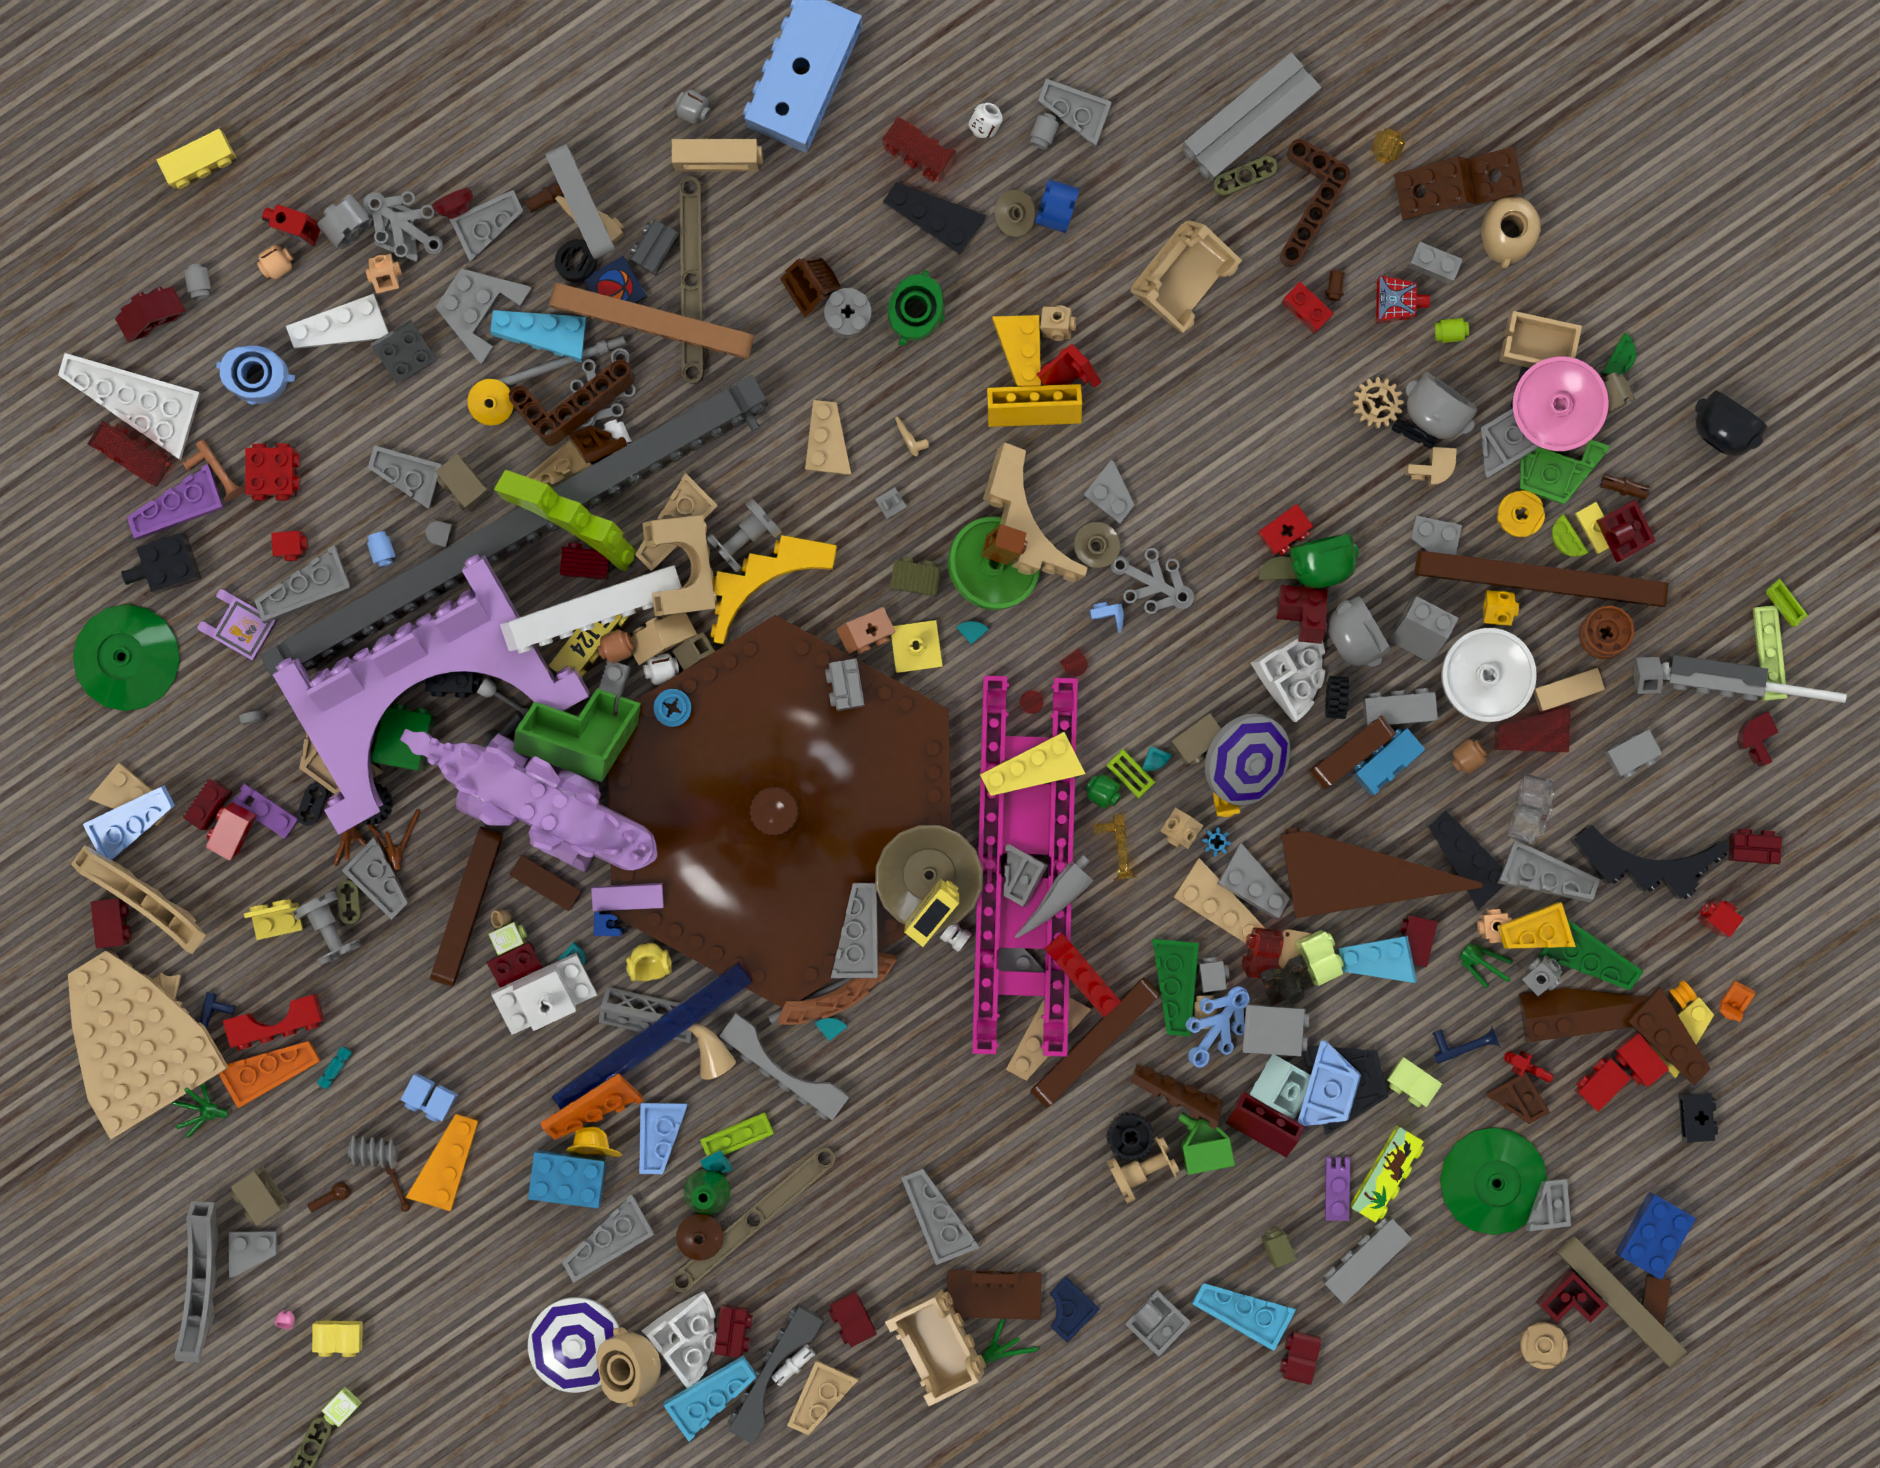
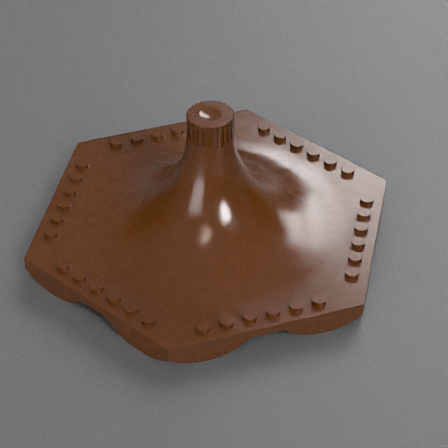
[608,615,952,1008]

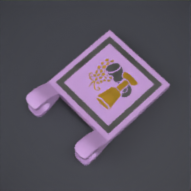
[197,589,276,661]

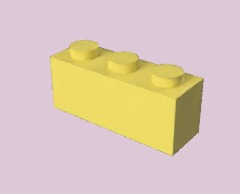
[157,129,236,189]

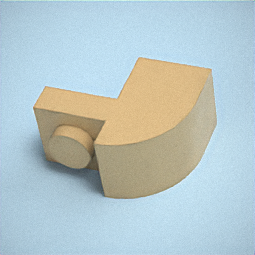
[1405,447,1457,487]

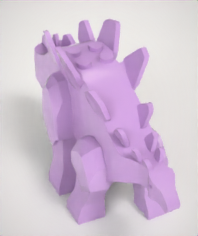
[400,729,657,872]

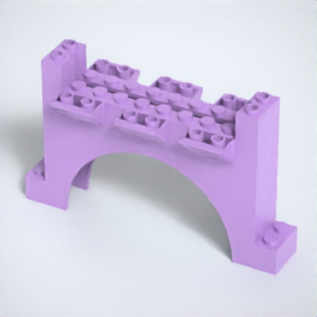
[273,554,589,835]

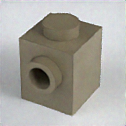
[672,632,715,670]

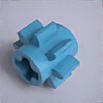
[1201,827,1231,857]

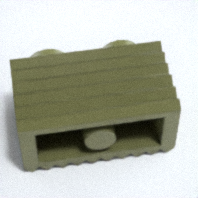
[890,557,941,596]
[1261,1226,1297,1268]

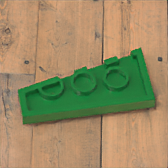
[1538,918,1644,990]
[1152,939,1199,1037]

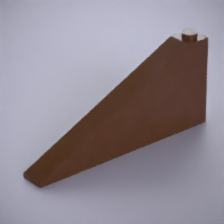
[1281,827,1483,918]

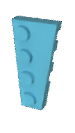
[490,310,587,363]
[1191,1283,1296,1351]
[663,1356,756,1442]

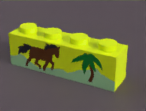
[1350,1125,1424,1222]

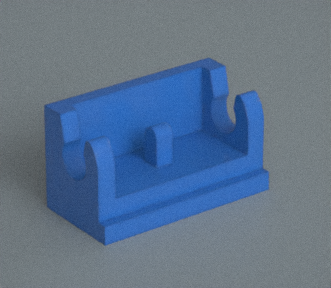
[594,911,624,936]

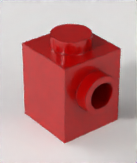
[271,531,308,561]

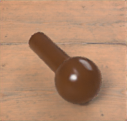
[307,1182,350,1213]

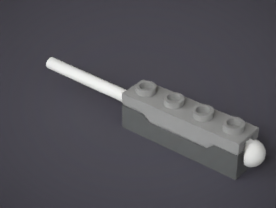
[1661,655,1847,703]

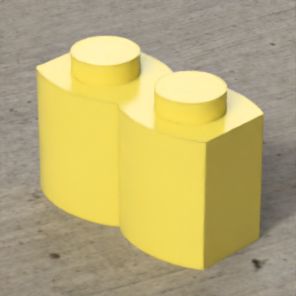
[312,1321,363,1357]

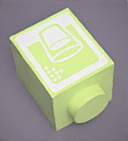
[488,922,528,955]
[322,1387,362,1427]

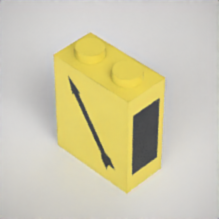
[904,879,959,947]

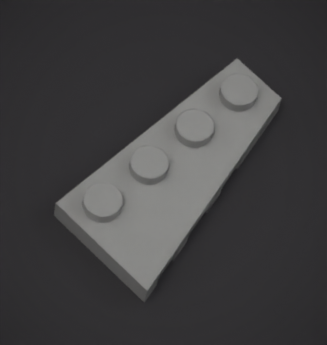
[831,883,879,978]

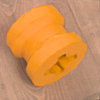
[1668,980,1697,1010]

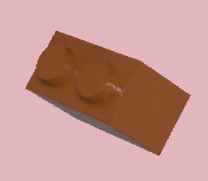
[981,524,1028,565]

